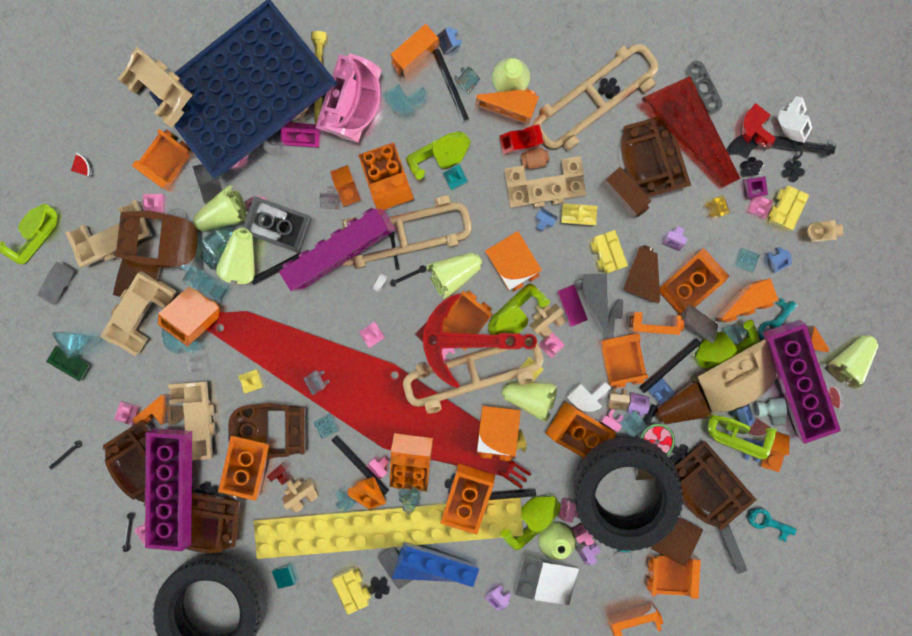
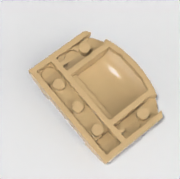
[698,339,777,413]

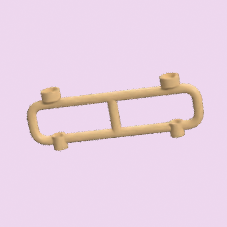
[533,44,658,151]
[341,195,472,269]
[403,338,543,414]

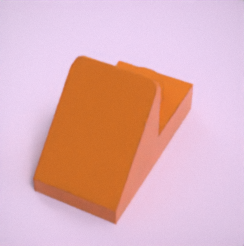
[330,165,362,207]
[808,326,829,353]
[132,394,168,425]
[759,432,790,472]
[348,477,386,510]

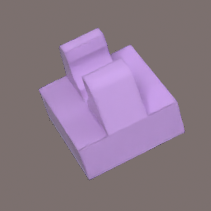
[662,226,688,251]
[628,392,650,417]
[575,544,601,566]
[484,586,511,611]

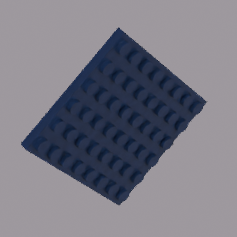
[149,0,338,180]

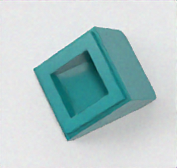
[272,564,296,589]

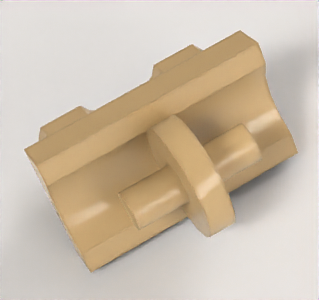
[808,220,844,242]
[529,303,566,338]
[282,478,318,513]

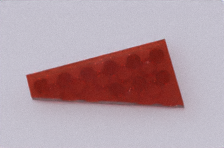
[642,76,741,188]

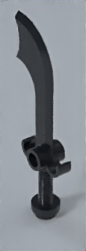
[725,135,836,160]

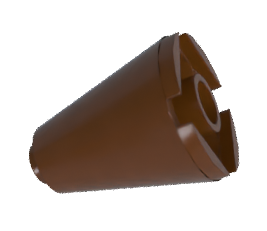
[656,381,712,425]

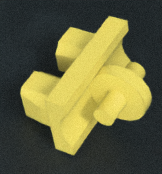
[561,203,598,226]

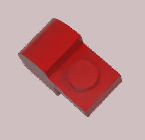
[741,103,776,150]
[499,124,544,154]

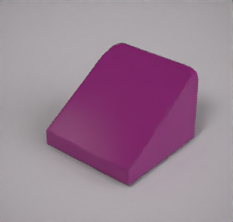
[744,176,768,198]

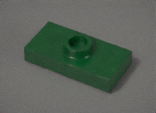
[46,345,90,381]

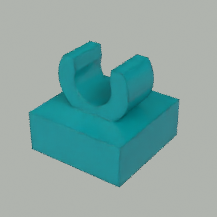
[442,164,468,190]

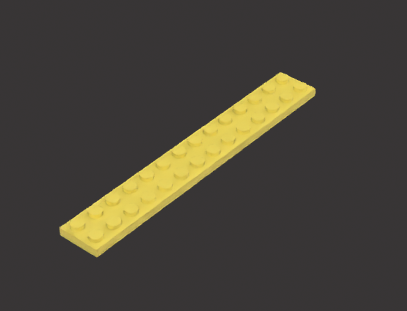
[253,497,523,559]

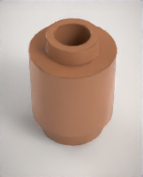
[521,147,550,170]

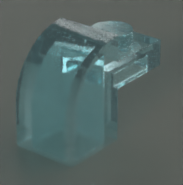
[382,84,428,116]
[200,225,234,270]
[181,265,229,303]
[162,329,203,354]

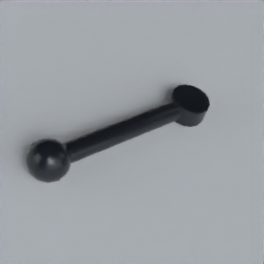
[388,231,400,270]
[390,265,427,287]
[49,441,81,470]
[122,512,135,552]

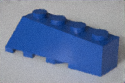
[391,541,479,587]

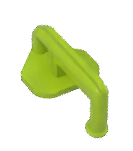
[406,131,471,180]
[0,203,57,264]
[488,283,550,335]
[696,319,760,368]
[708,415,777,460]
[500,496,561,550]

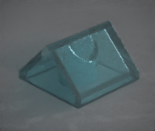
[52,331,102,358]

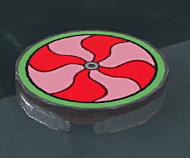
[638,422,675,456]

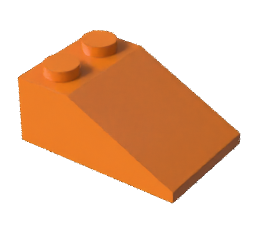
[475,89,539,124]
[660,248,729,314]
[545,401,617,458]
[218,435,269,501]
[440,464,495,535]

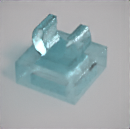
[454,66,480,94]
[734,248,760,273]
[721,324,747,344]
[303,370,330,395]
[619,411,647,437]
[313,413,339,439]
[398,487,421,514]
[335,489,357,512]

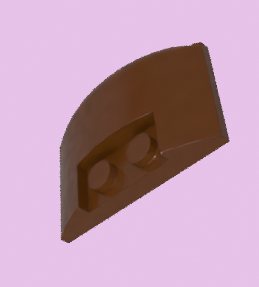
[621,113,691,198]
[103,420,152,506]
[675,441,757,530]
[186,492,240,553]

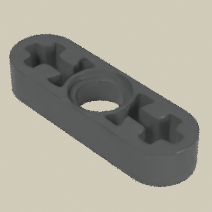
[686,61,722,114]
[718,524,747,574]

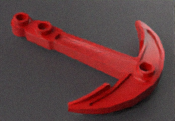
[423,293,537,388]

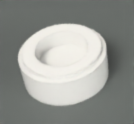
[371,273,387,292]

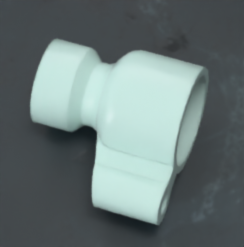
[756,398,787,426]

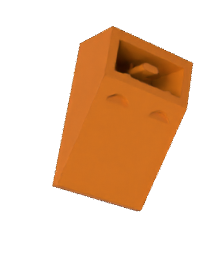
[358,142,414,210]
[715,278,778,323]
[389,433,433,492]

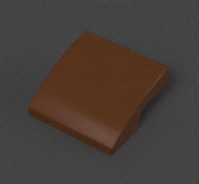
[113,259,161,304]
[650,518,703,566]

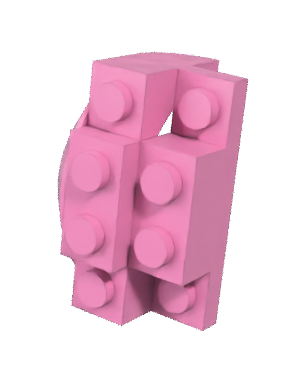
[315,53,382,142]

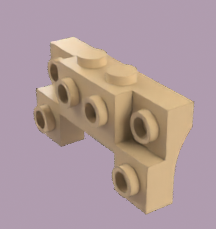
[118,47,192,127]
[504,156,586,208]
[66,200,152,268]
[100,271,177,356]
[168,381,215,460]

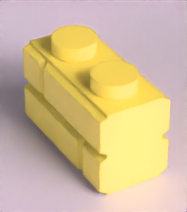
[768,186,809,231]
[590,230,628,273]
[331,567,371,615]

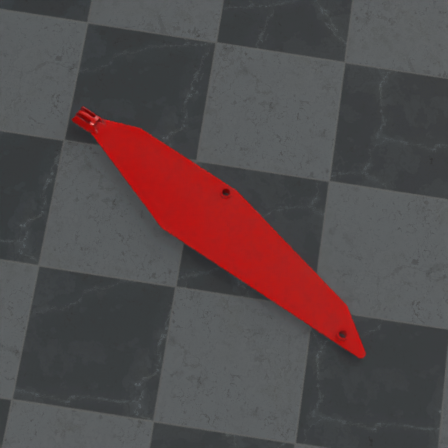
[206,311,532,489]

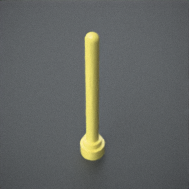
[311,31,326,124]

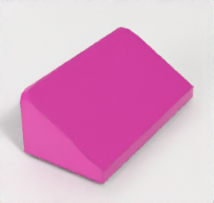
[281,122,320,147]
[556,285,588,327]

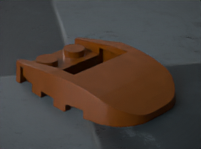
[115,211,198,269]
[228,403,307,459]

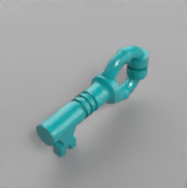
[759,298,798,340]
[747,508,797,543]

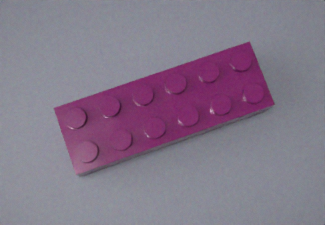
[279,207,396,292]
[763,320,841,444]
[145,428,192,551]

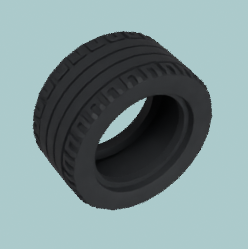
[575,436,683,551]
[153,553,266,636]

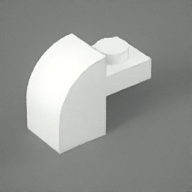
[778,96,812,143]
[566,381,611,412]

